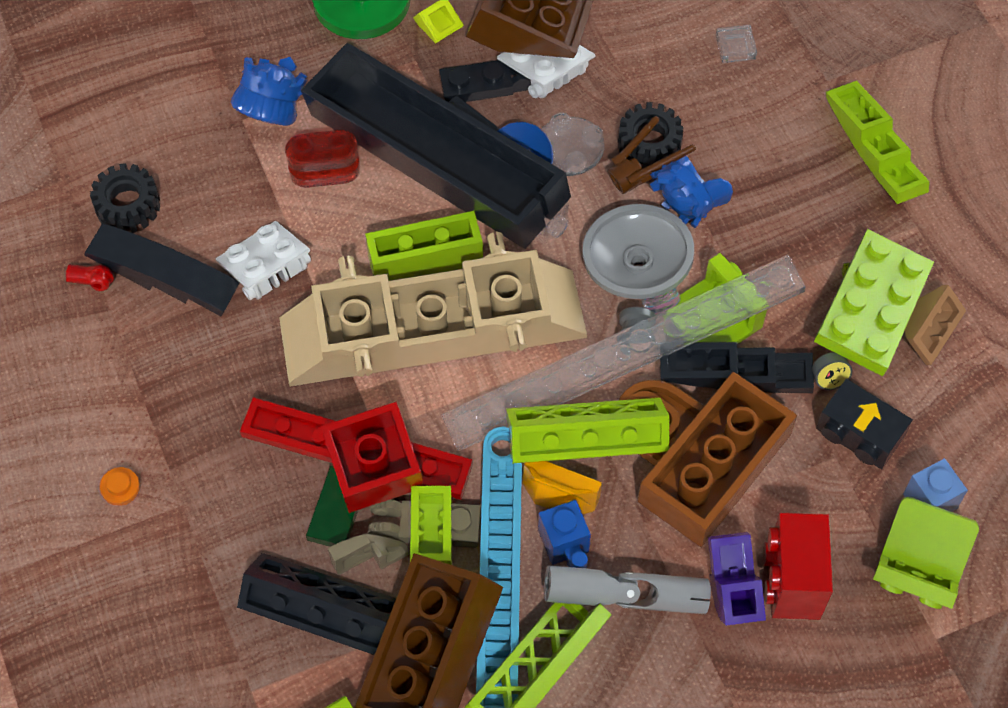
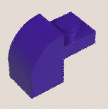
[708,532,766,626]

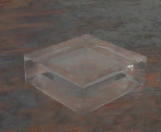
[716,25,757,63]

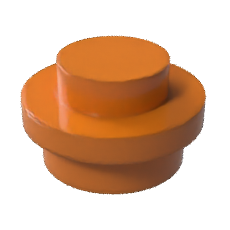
[100,467,140,506]

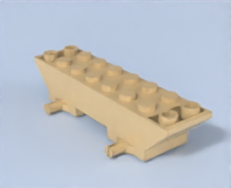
[279,232,587,387]

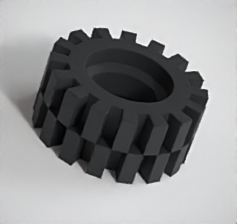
[618,102,684,169]
[90,163,160,233]

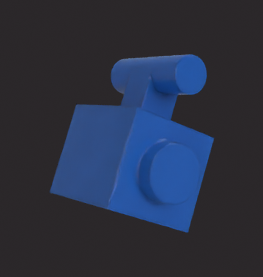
[538,500,591,569]

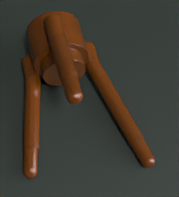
[608,116,696,194]

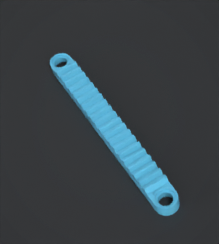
[476,427,522,708]

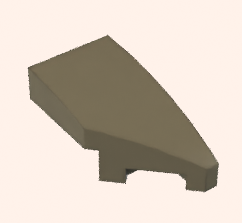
[328,534,410,576]

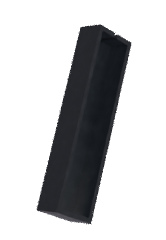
[301,42,571,249]

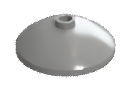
[583,204,694,299]

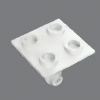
[497,45,595,98]
[215,221,311,300]

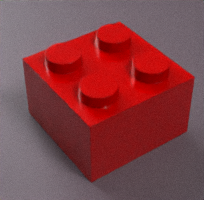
[320,401,424,513]
[763,513,833,620]

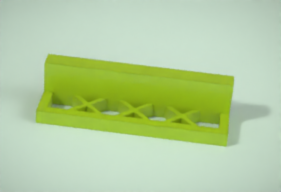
[506,398,669,463]
[465,602,612,708]

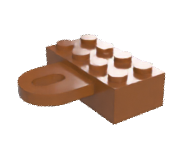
[619,372,797,548]

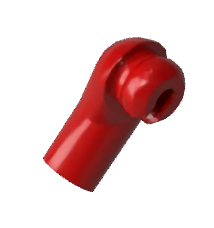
[66,264,114,291]

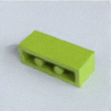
[365,211,483,281]

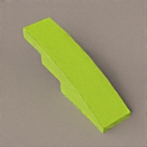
[826,81,930,204]
[410,486,452,565]

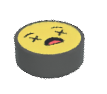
[812,352,852,390]

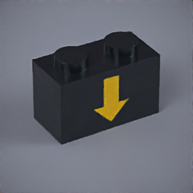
[816,379,913,470]

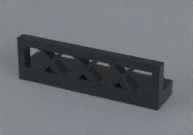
[237,553,396,655]

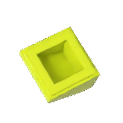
[413,0,464,44]

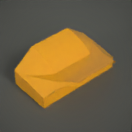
[522,461,602,514]

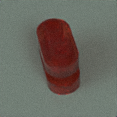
[285,130,360,188]

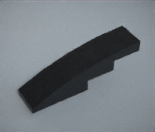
[84,223,240,317]
[660,342,814,394]

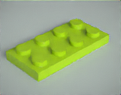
[814,229,934,377]

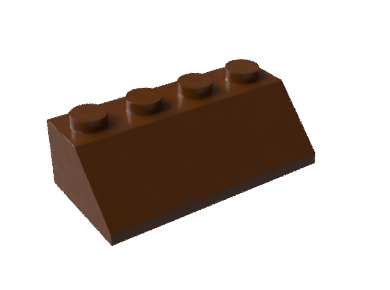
[354,553,503,708]

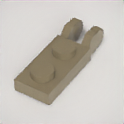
[368,499,481,548]

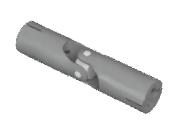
[544,565,711,614]

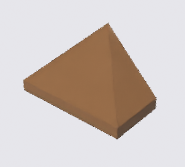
[904,285,967,365]

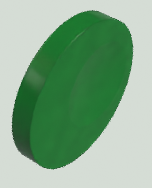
[312,0,410,39]

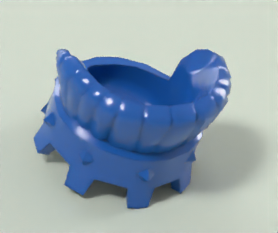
[231,57,307,126]
[650,156,733,228]

